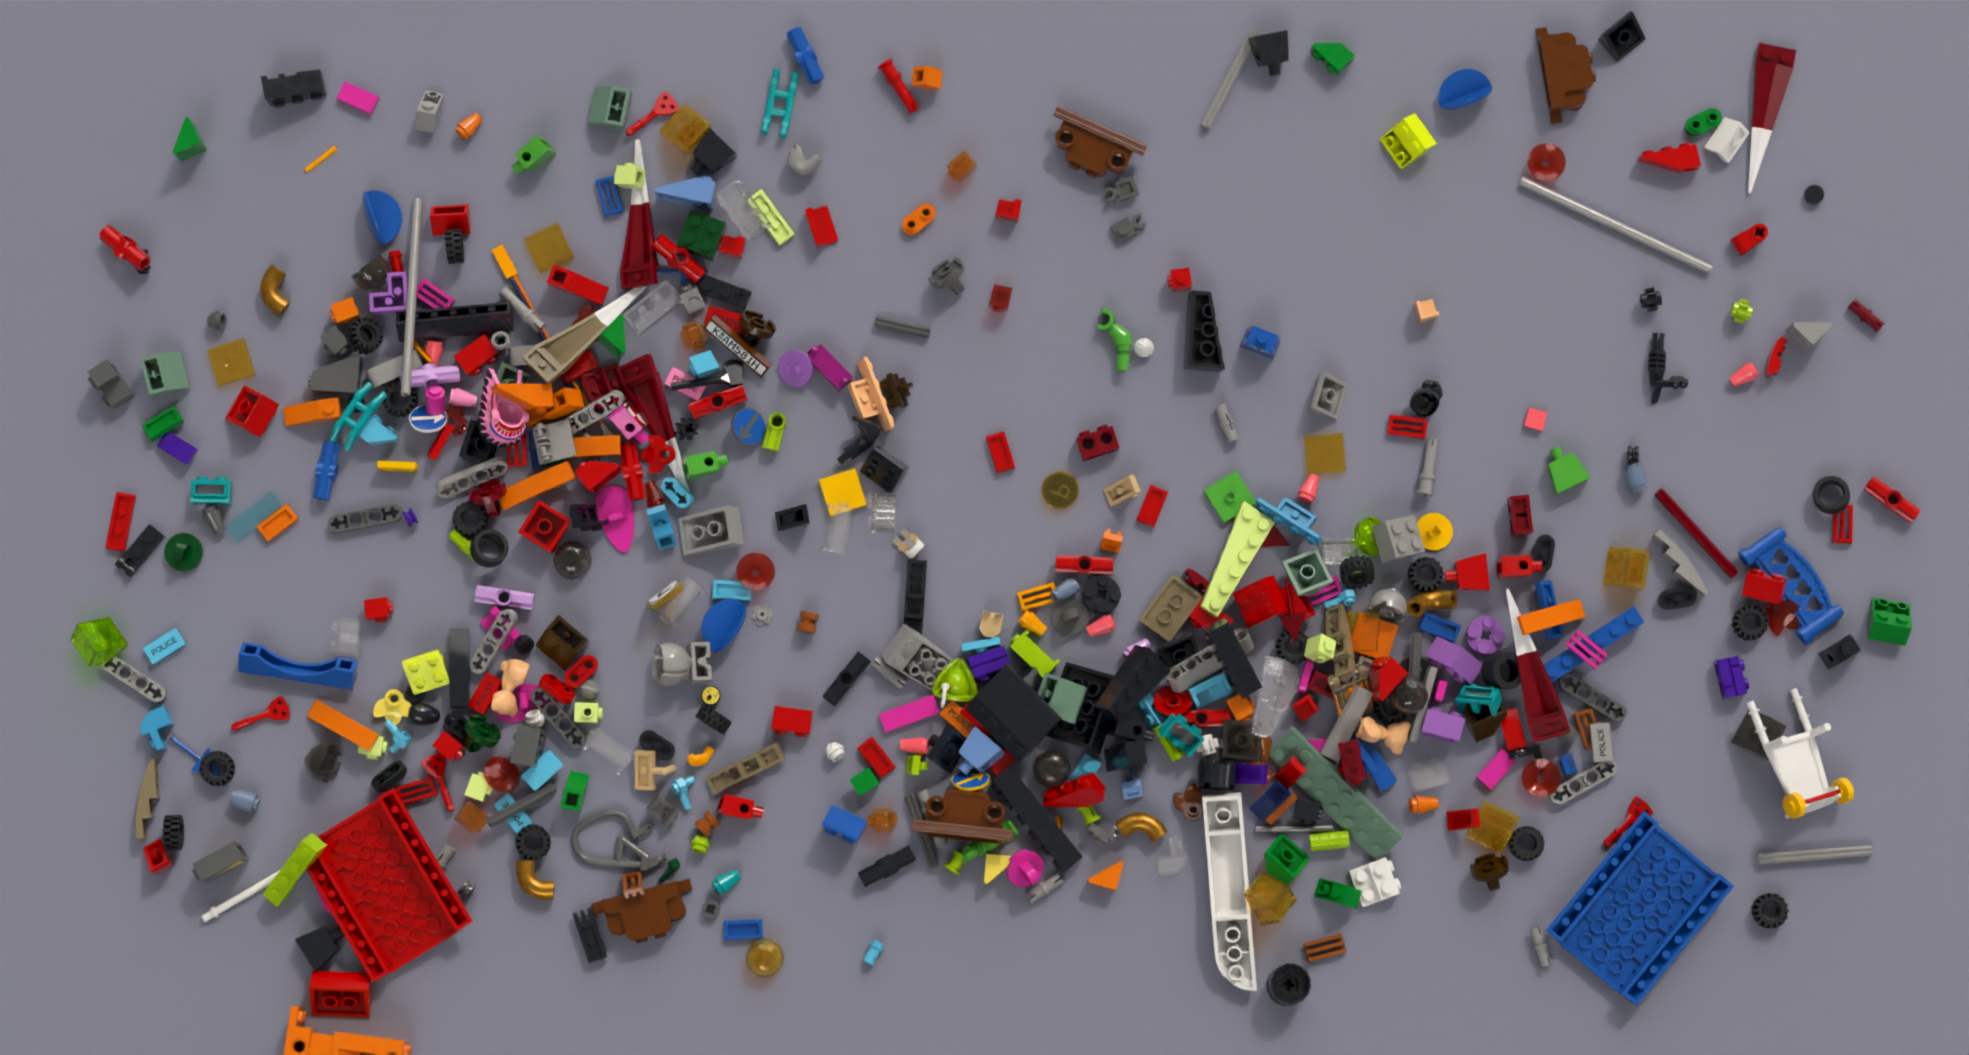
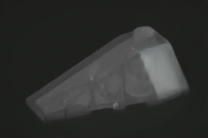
[1251,656,1301,738]

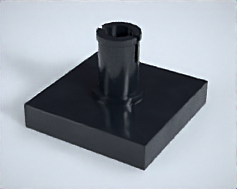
[927,725,967,774]

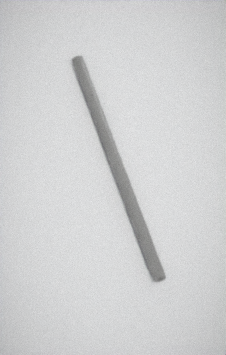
[1519,177,1712,274]
[401,198,423,396]

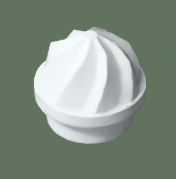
[1134,338,1154,357]
[525,709,544,728]
[825,742,845,762]

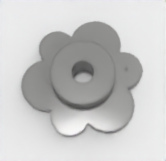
[752,604,774,626]

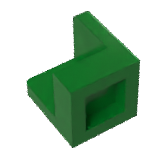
[850,767,879,797]

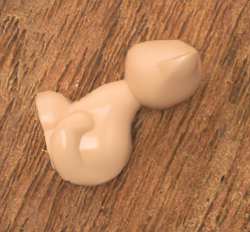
[491,659,530,717]
[1355,717,1411,755]

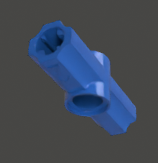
[786,27,824,85]
[313,441,341,501]

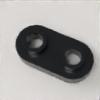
[1532,535,1555,573]
[1657,587,1697,610]
[639,730,675,761]
[371,761,407,793]

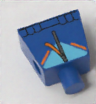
[1240,326,1280,359]

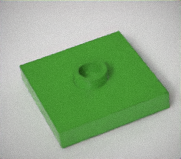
[1204,471,1256,523]

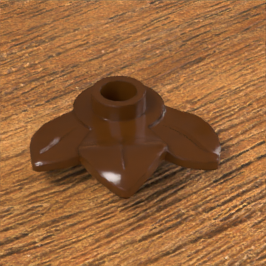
[1173,783,1208,821]

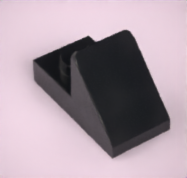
[775,504,810,531]

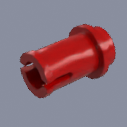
[388,250,405,272]

